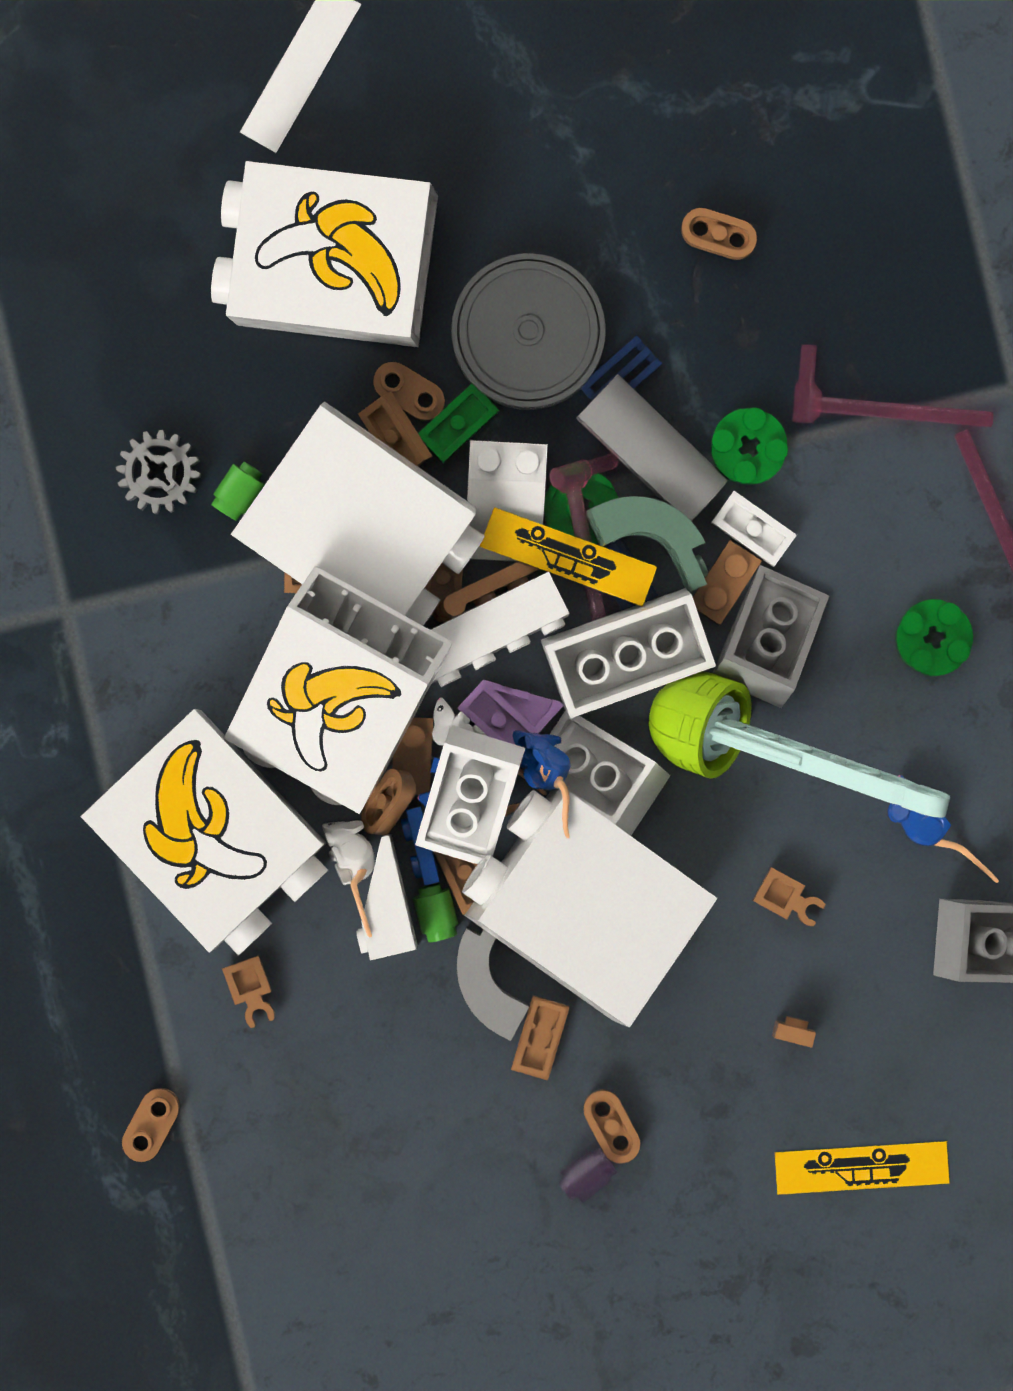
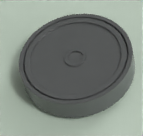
[451,253,605,410]

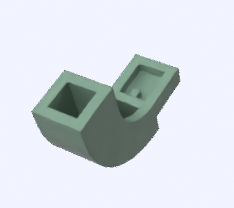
[585,496,708,592]

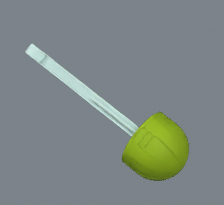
[649,672,951,818]

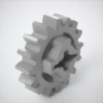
[116,430,201,514]

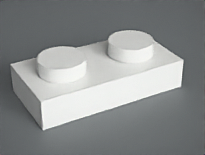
[711,491,796,567]

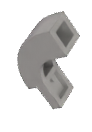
[457,927,529,1041]

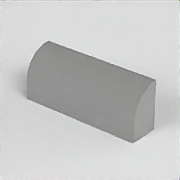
[576,374,728,521]

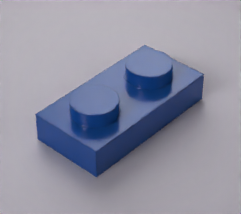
[401,806,440,885]

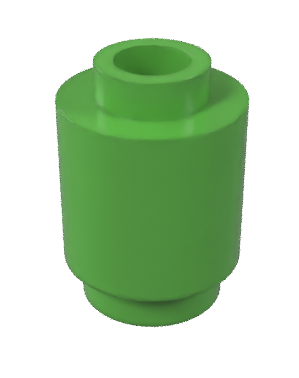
[211,462,265,521]
[412,883,459,942]

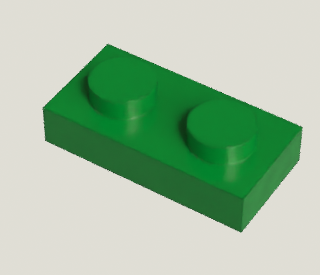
[418,384,499,463]

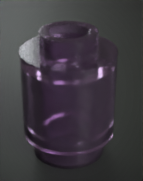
[559,1147,618,1203]

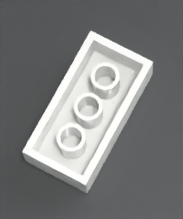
[431,572,570,687]
[541,588,716,718]

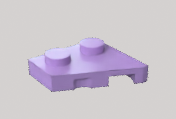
[457,680,564,744]

